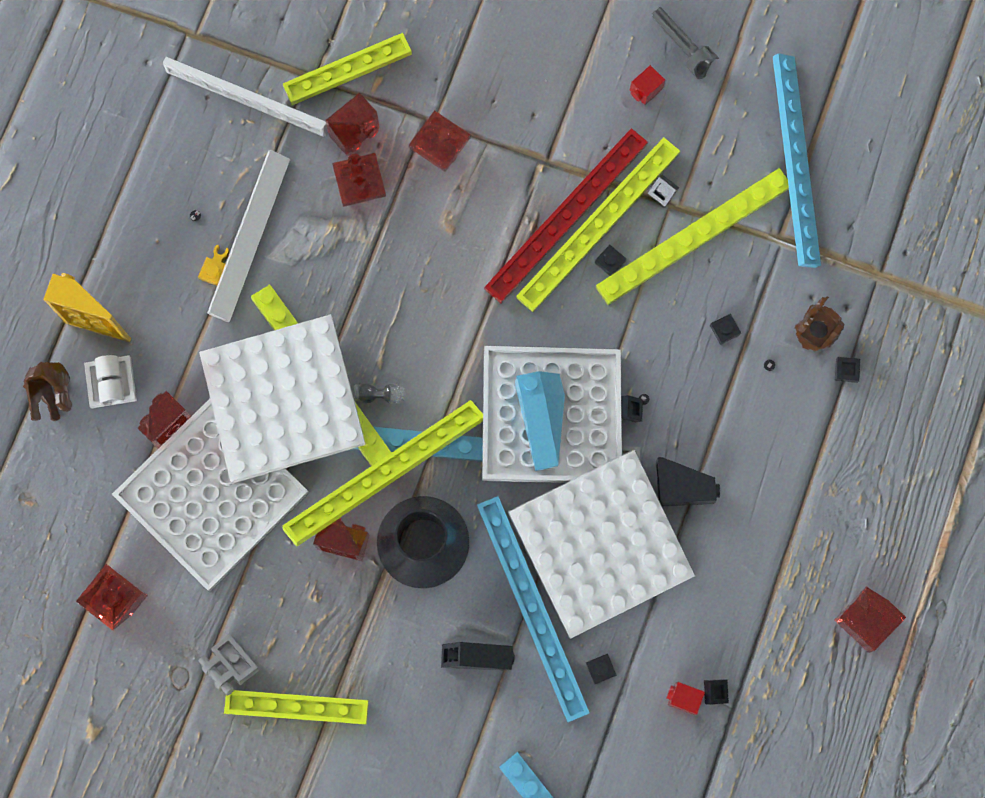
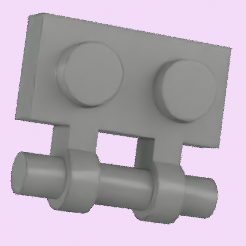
[198,634,259,696]

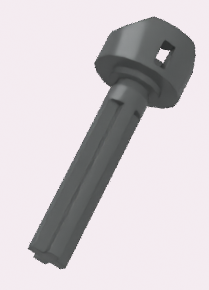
[652,7,719,79]

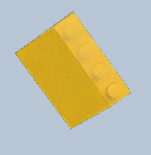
[43,273,131,343]

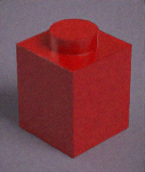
[630,65,666,105]
[666,682,705,715]

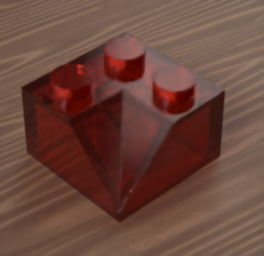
[325,92,380,155]
[138,391,191,449]
[313,518,370,562]
[76,564,148,630]
[834,586,906,653]

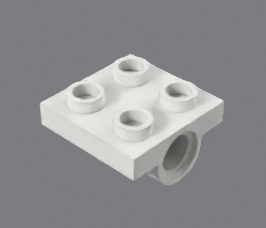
[84,355,137,408]

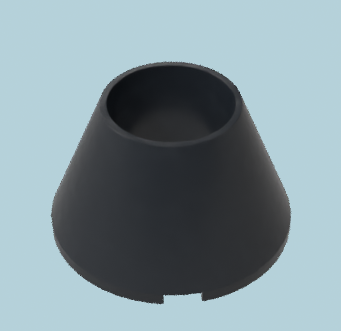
[377,496,469,589]

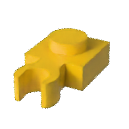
[198,245,230,286]

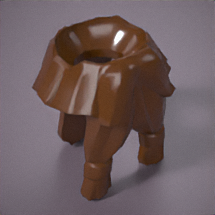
[794,296,845,351]
[23,362,72,421]

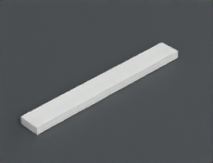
[163,57,328,137]
[207,150,290,322]

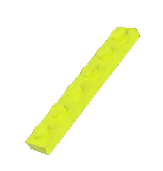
[282,33,412,105]
[224,690,369,725]

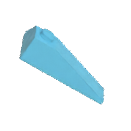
[515,371,565,471]

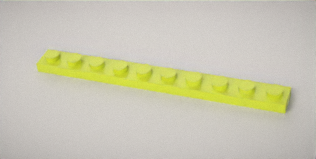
[516,137,680,312]
[596,168,789,305]
[251,284,392,466]
[282,400,483,547]

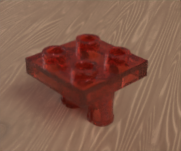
[409,110,471,172]
[332,153,386,207]

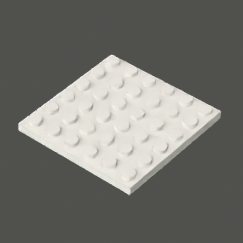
[199,314,366,483]
[482,346,622,483]
[112,399,309,592]
[508,450,695,639]

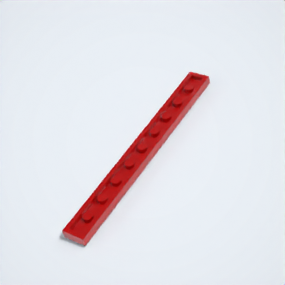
[484,128,648,303]

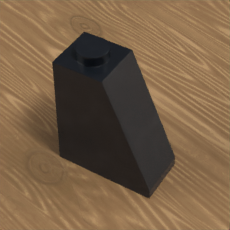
[656,457,720,507]
[441,642,515,671]

